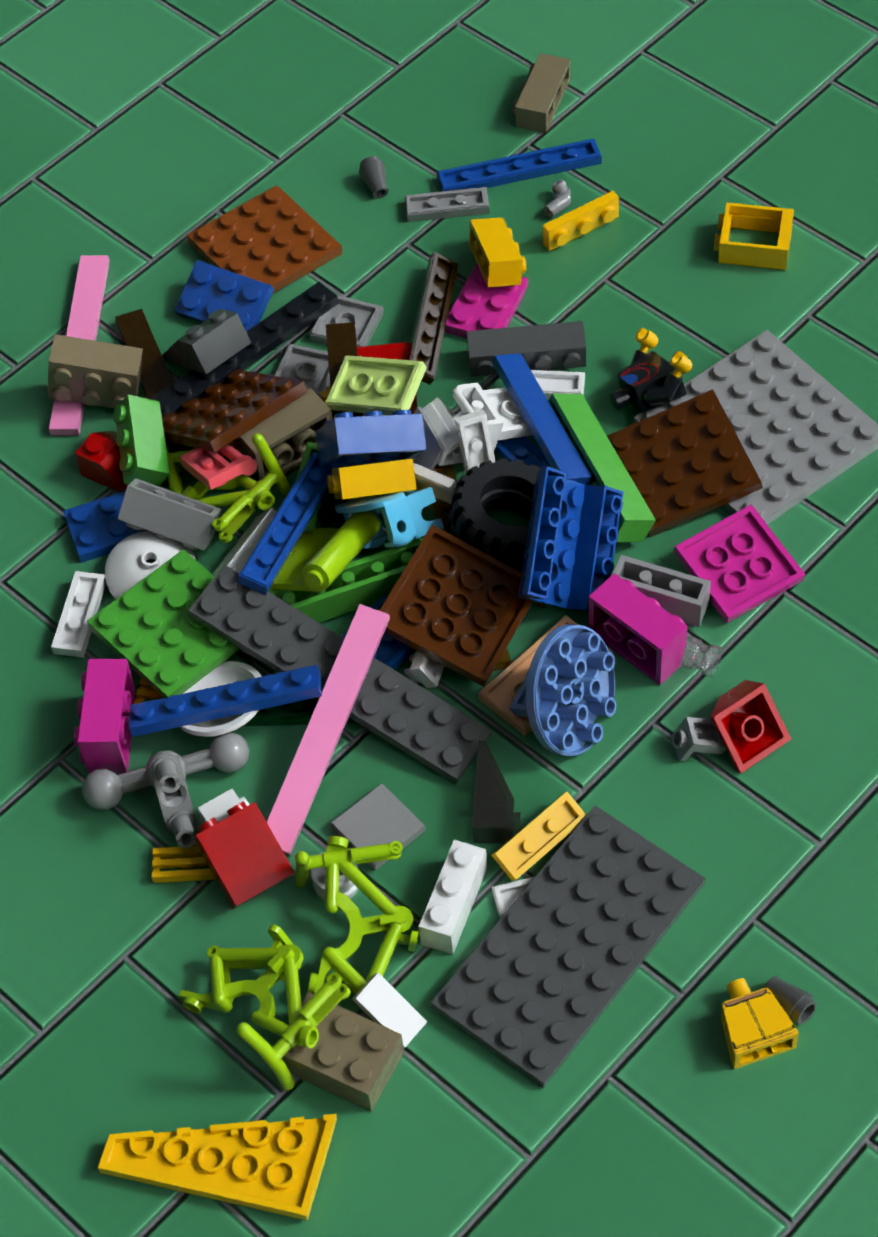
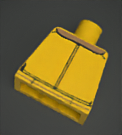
[720,978,799,1069]

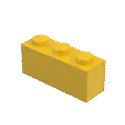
[469,217,526,287]

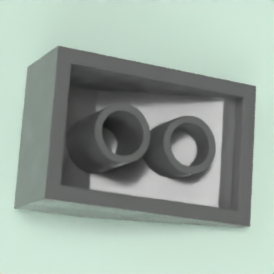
[162,309,252,374]

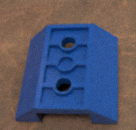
[518,466,624,613]

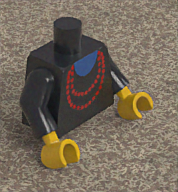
[610,328,692,412]

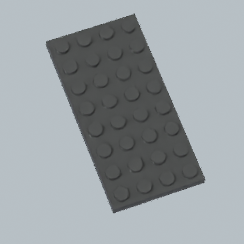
[431,805,706,1089]

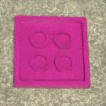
[674,504,806,623]

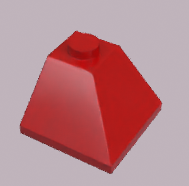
[75,431,128,492]
[710,680,791,773]

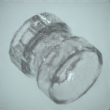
[681,637,723,677]

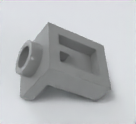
[672,717,726,761]

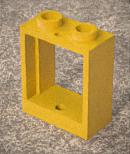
[714,202,794,270]
[327,459,417,499]

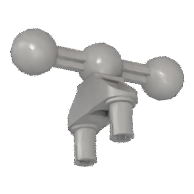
[82,732,250,849]

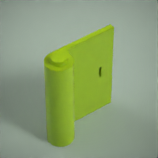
[270,511,380,592]

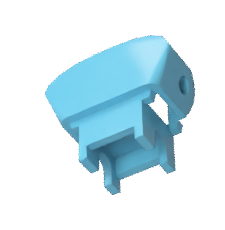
[335,487,444,549]

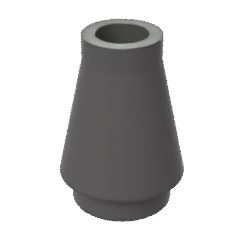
[359,156,389,199]
[764,976,817,1025]

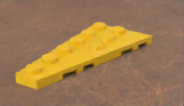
[98,1114,337,1221]

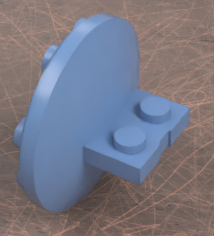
[509,624,617,756]

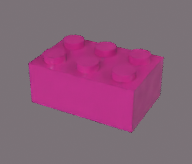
[589,573,688,685]
[74,659,137,775]

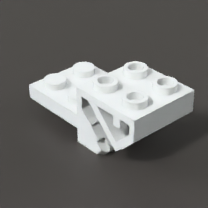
[423,382,533,466]

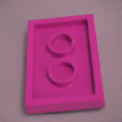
[444,264,528,338]

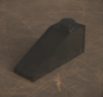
[472,740,521,844]

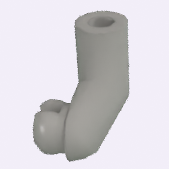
[544,180,571,218]

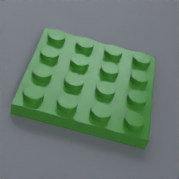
[87,549,240,698]

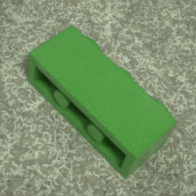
[113,394,170,487]

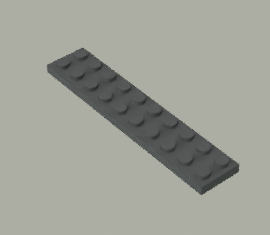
[188,565,492,784]

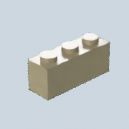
[512,53,571,133]

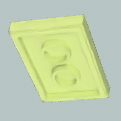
[325,355,427,415]

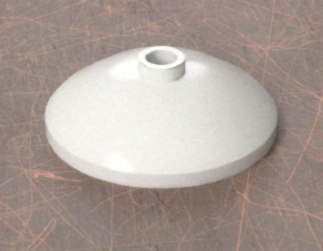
[105,531,196,599]
[180,661,262,737]

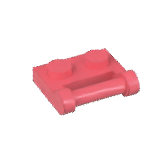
[179,442,257,490]

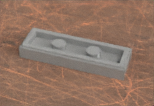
[404,187,490,222]

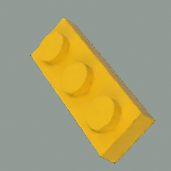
[543,191,619,251]
[491,791,586,881]

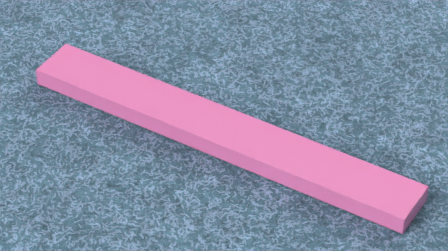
[49,255,110,436]
[267,604,390,855]

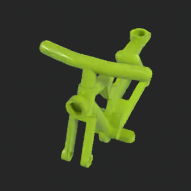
[167,433,291,543]
[295,836,419,994]
[179,924,350,1091]

